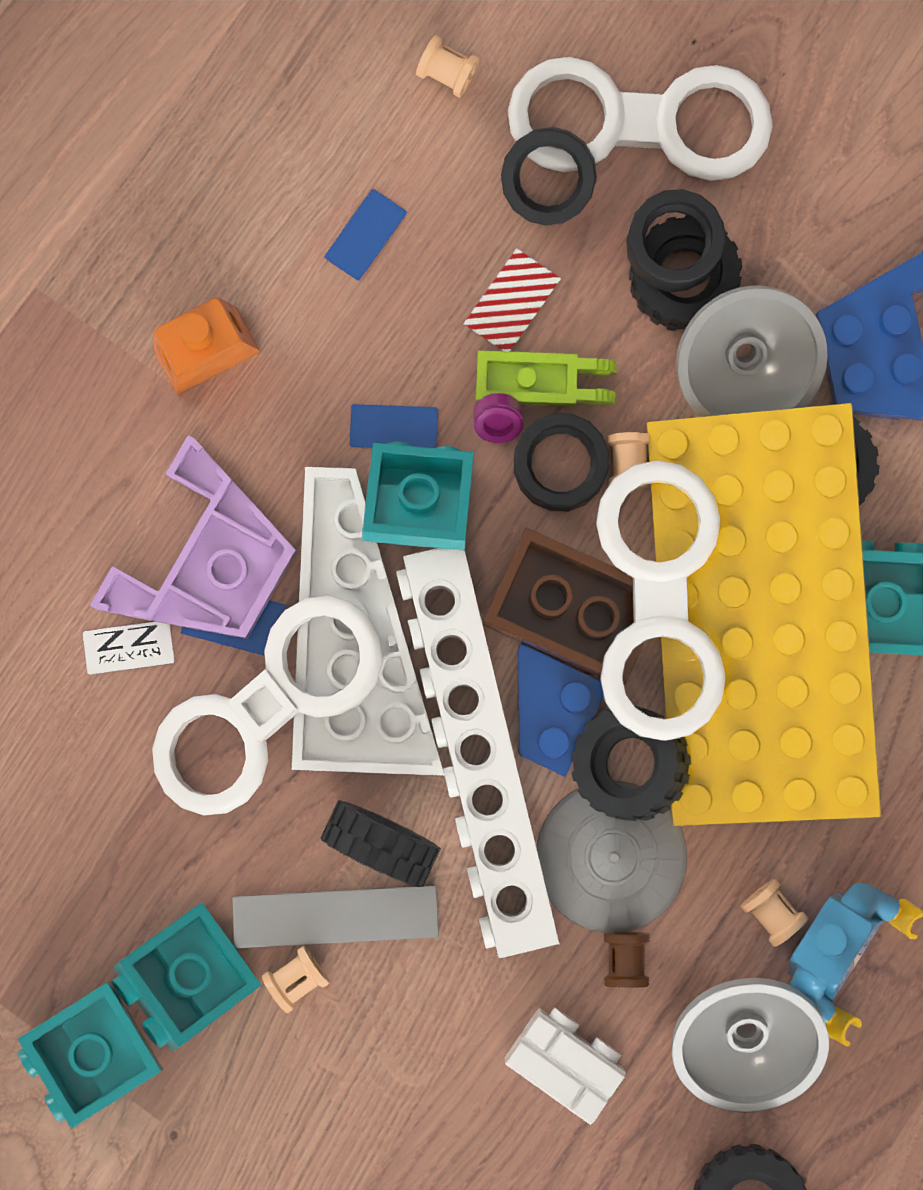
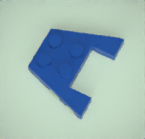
[815,252,923,421]

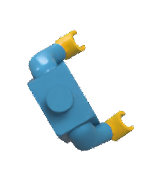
[788,883,923,1046]

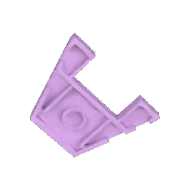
[90,435,297,639]

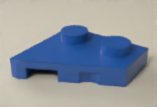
[517,643,604,777]

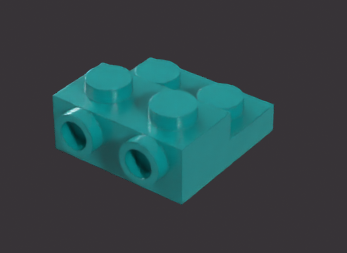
[362,441,474,550]
[862,540,923,656]
[112,902,262,1052]
[17,981,163,1129]

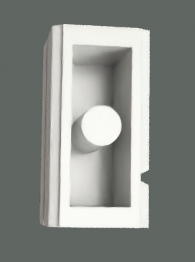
[504,1007,626,1125]

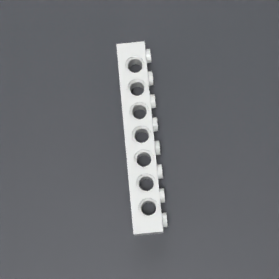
[396,548,559,958]

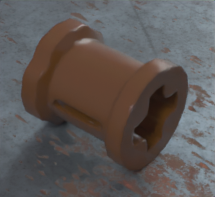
[604,932,650,988]

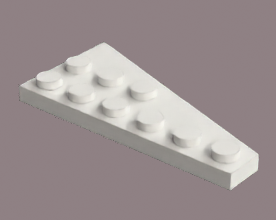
[291,467,445,776]

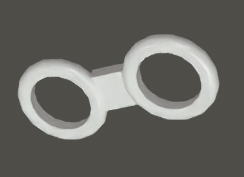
[507,57,773,181]
[596,460,726,741]
[152,595,383,816]

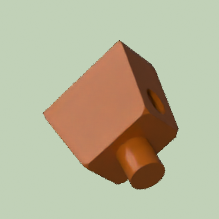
[154,297,260,395]

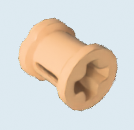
[416,35,480,98]
[607,432,652,489]
[740,878,809,947]
[261,946,330,1014]

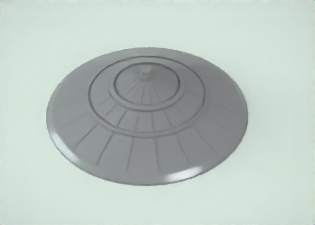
[536,781,687,933]

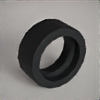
[501,127,597,226]
[626,189,726,292]
[514,413,609,512]

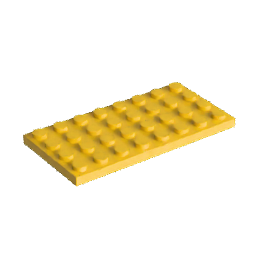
[647,403,881,826]

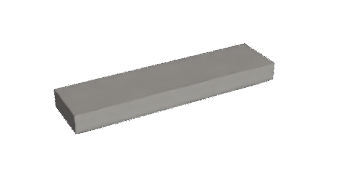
[232,885,439,949]

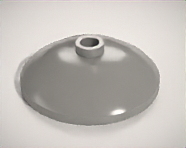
[676,286,828,417]
[671,978,829,1112]

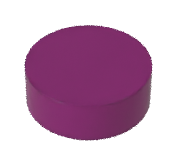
[473,393,524,443]

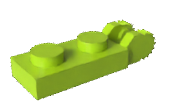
[476,350,617,407]

